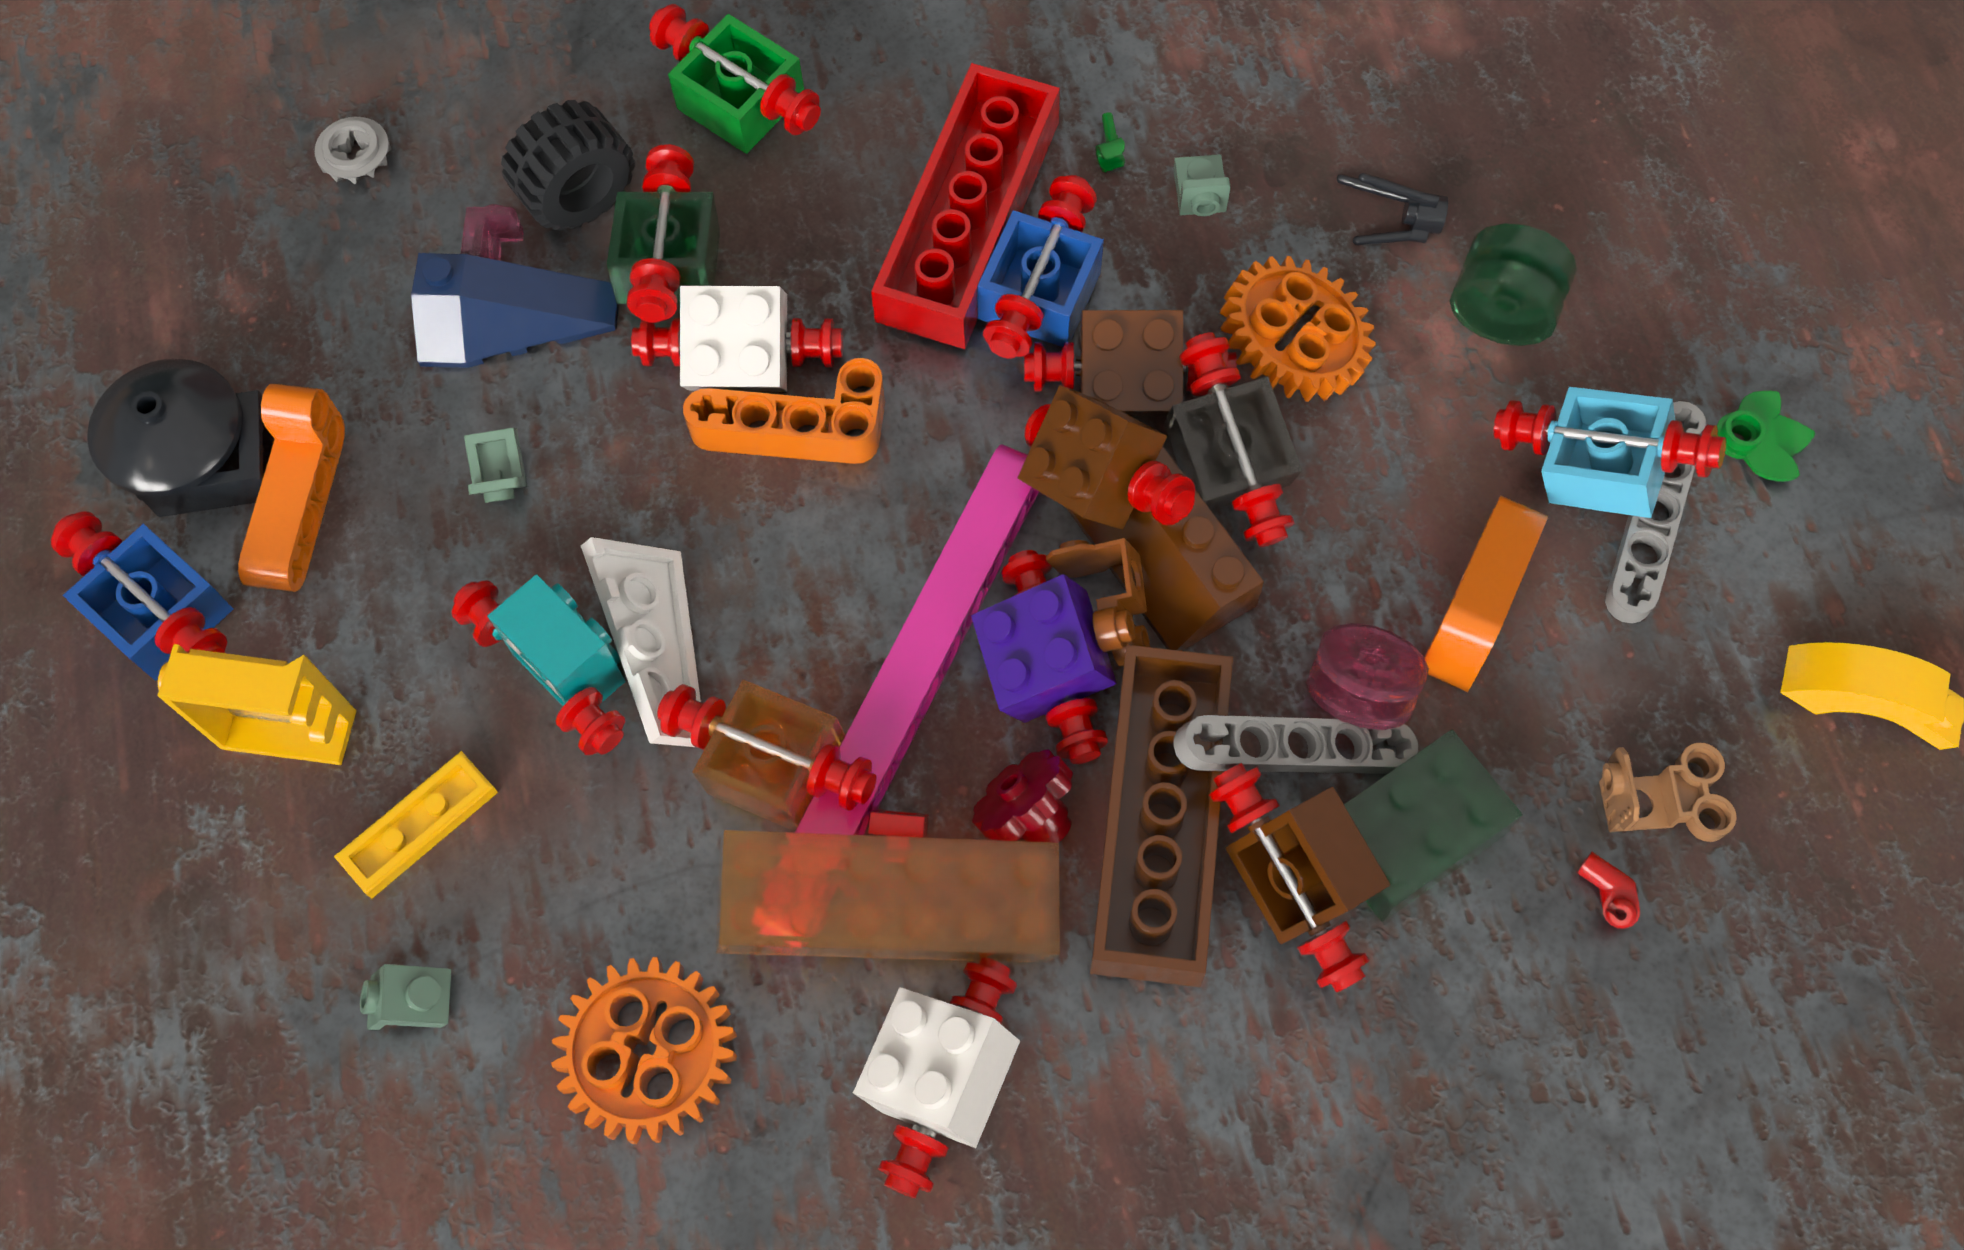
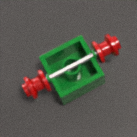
[649,4,821,154]

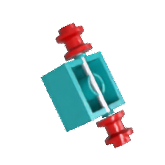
[451,574,626,755]

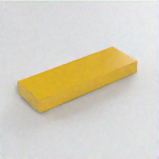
[334,751,498,899]

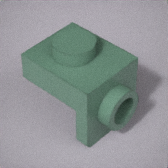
[464,428,527,503]
[360,964,451,1030]

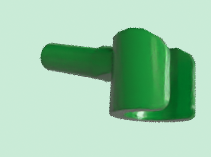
[1095,112,1125,172]

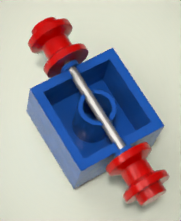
[977,175,1104,359]
[51,511,233,681]

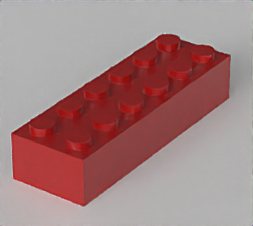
[871,63,1060,349]

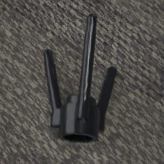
[1337,173,1448,245]

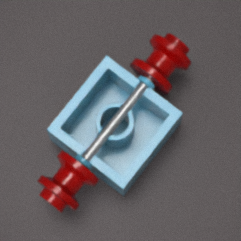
[1494,387,1726,518]

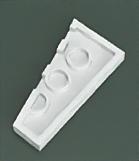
[581,537,701,747]

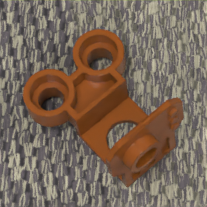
[1046,538,1151,666]

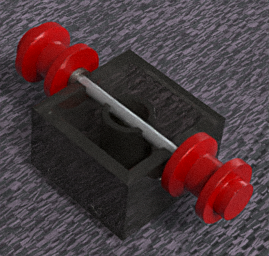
[1164,332,1302,547]

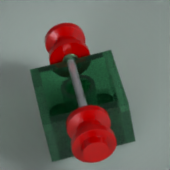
[607,144,720,323]

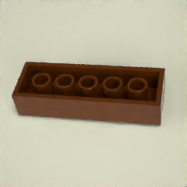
[1090,645,1233,987]

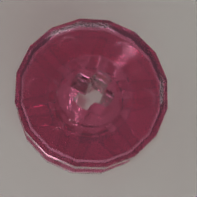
[1306,623,1429,730]

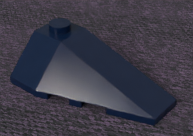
[411,253,621,368]

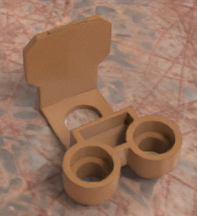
[1599,743,1737,842]

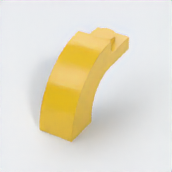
[1780,642,1964,750]

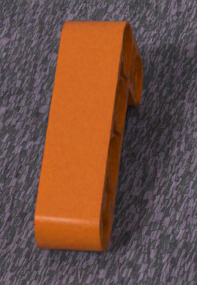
[683,358,885,464]
[238,384,345,592]
[1419,495,1548,692]

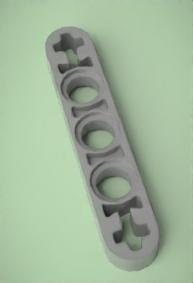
[1605,401,1706,623]
[1174,715,1418,774]

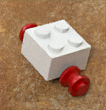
[631,286,843,392]
[853,957,1020,1199]

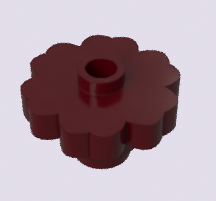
[972,749,1073,850]

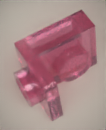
[460,204,524,261]

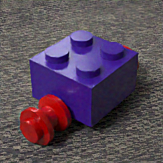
[971,550,1117,764]

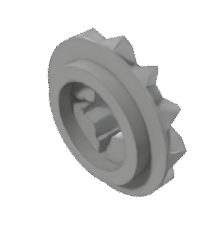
[314,117,392,184]

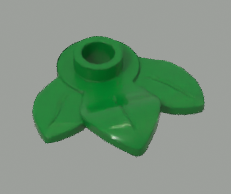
[1716,391,1815,482]

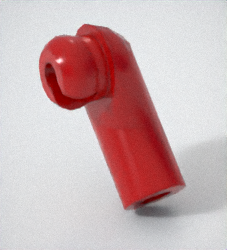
[1576,851,1640,929]

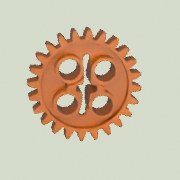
[1220,256,1376,402]
[551,957,737,1144]

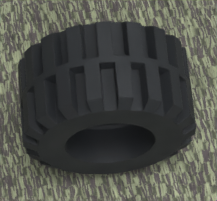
[501,100,635,231]

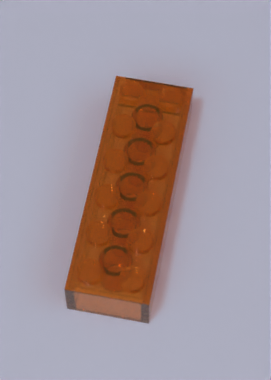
[716,830,1060,963]

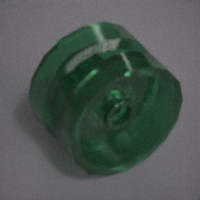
[1449,223,1577,346]

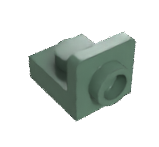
[1173,154,1230,216]

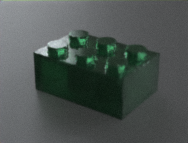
[1344,729,1523,923]

